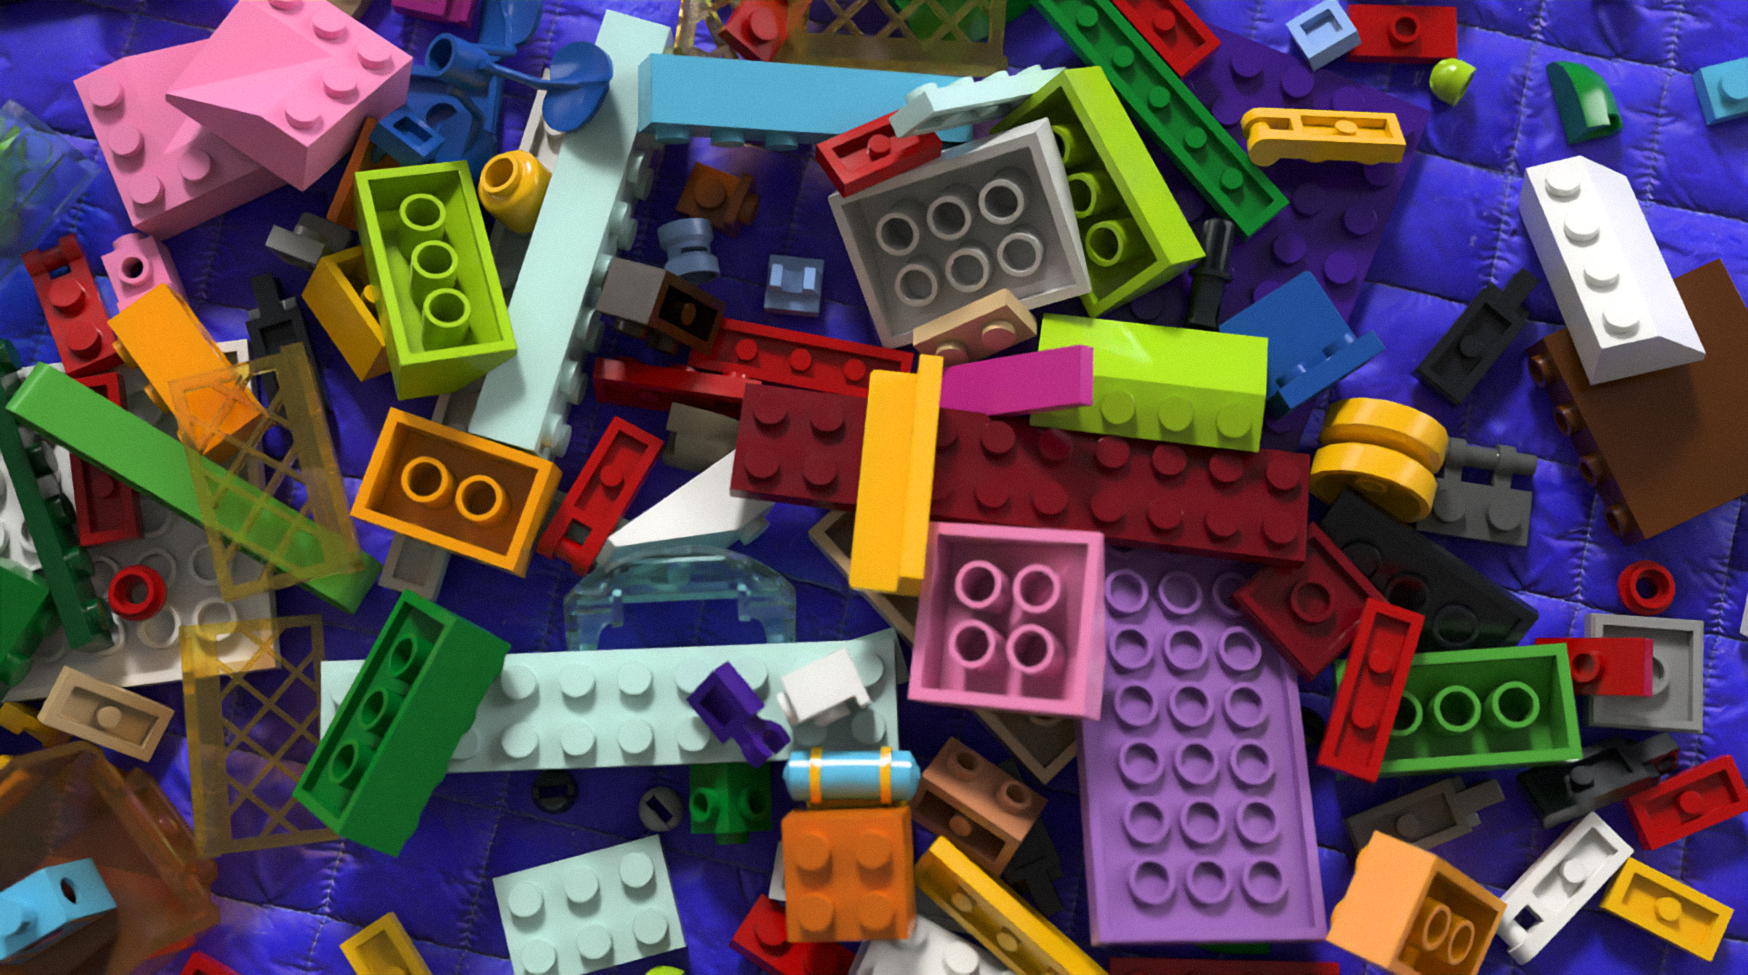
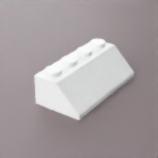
[1518,156,1706,385]

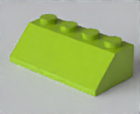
[988,66,1206,318]
[353,160,517,401]
[1029,313,1268,452]

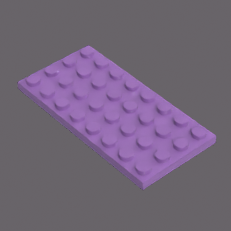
[1074,544,1327,945]

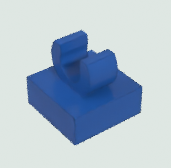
[368,105,446,167]

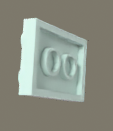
[492,834,688,975]

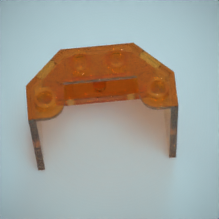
[0,739,221,975]

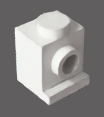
[777,647,873,728]

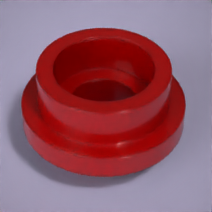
[1616,560,1675,616]
[108,565,168,622]

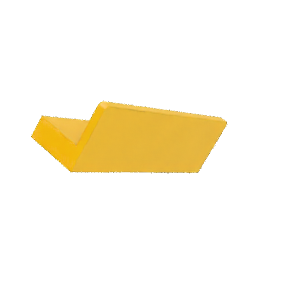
[849,354,943,597]
[914,835,1110,975]

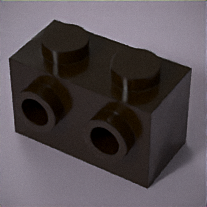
[595,257,728,356]

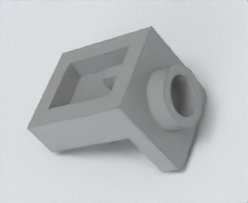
[265,212,354,273]

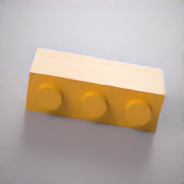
[107,282,276,464]

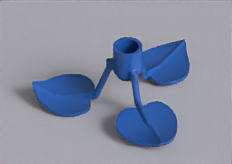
[425,0,613,191]

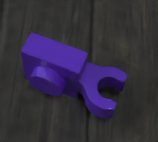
[686,661,791,769]

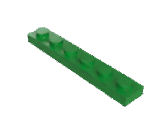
[1030,0,1290,243]

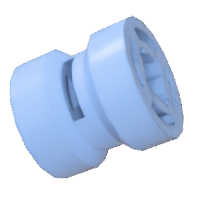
[657,218,721,286]

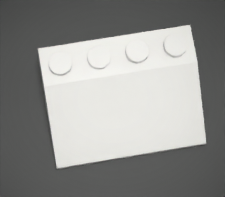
[828,117,1092,349]

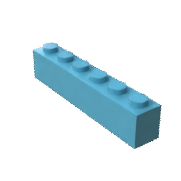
[638,53,973,151]

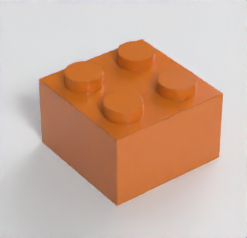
[782,805,917,942]

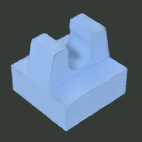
[764,254,825,318]

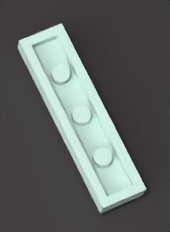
[888,65,1066,139]

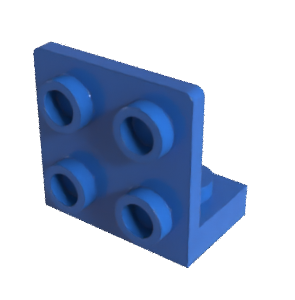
[1217,271,1385,422]

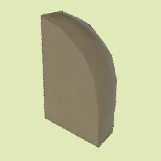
[662,402,740,473]

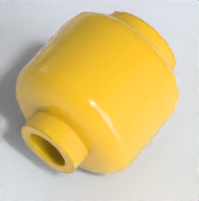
[477,150,552,234]

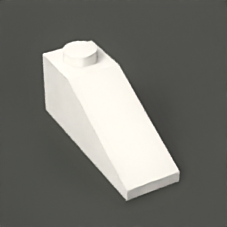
[596,450,776,569]

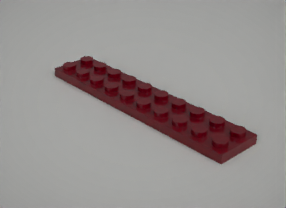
[729,383,1310,569]

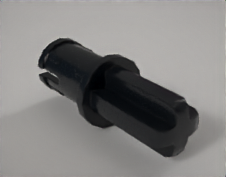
[1183,218,1236,332]

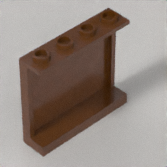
[1525,258,1748,546]

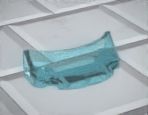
[563,545,797,652]

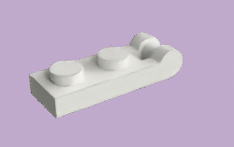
[1494,811,1634,965]

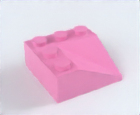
[165,0,413,192]
[73,39,288,242]
[908,522,1105,721]

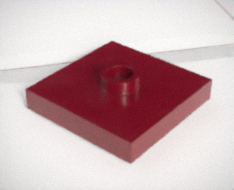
[1228,522,1390,683]

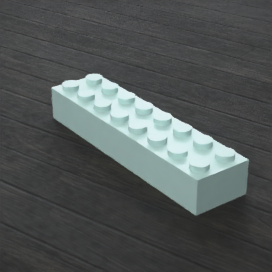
[467,9,681,463]

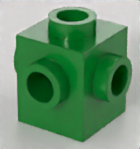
[689,761,772,845]

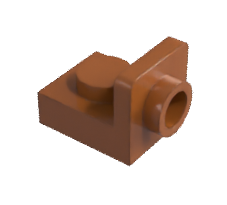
[675,161,761,239]

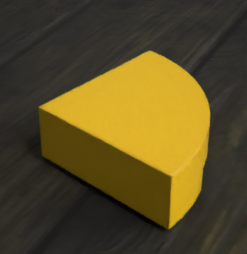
[0,701,73,751]

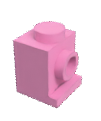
[101,233,190,312]

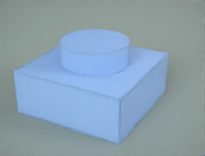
[1286,0,1362,71]

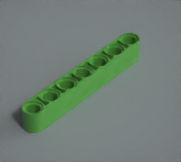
[4,361,384,615]

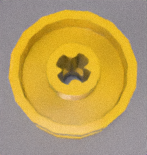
[1309,398,1449,523]

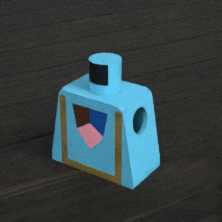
[0,858,118,964]

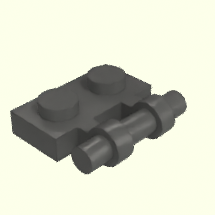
[1411,437,1537,549]

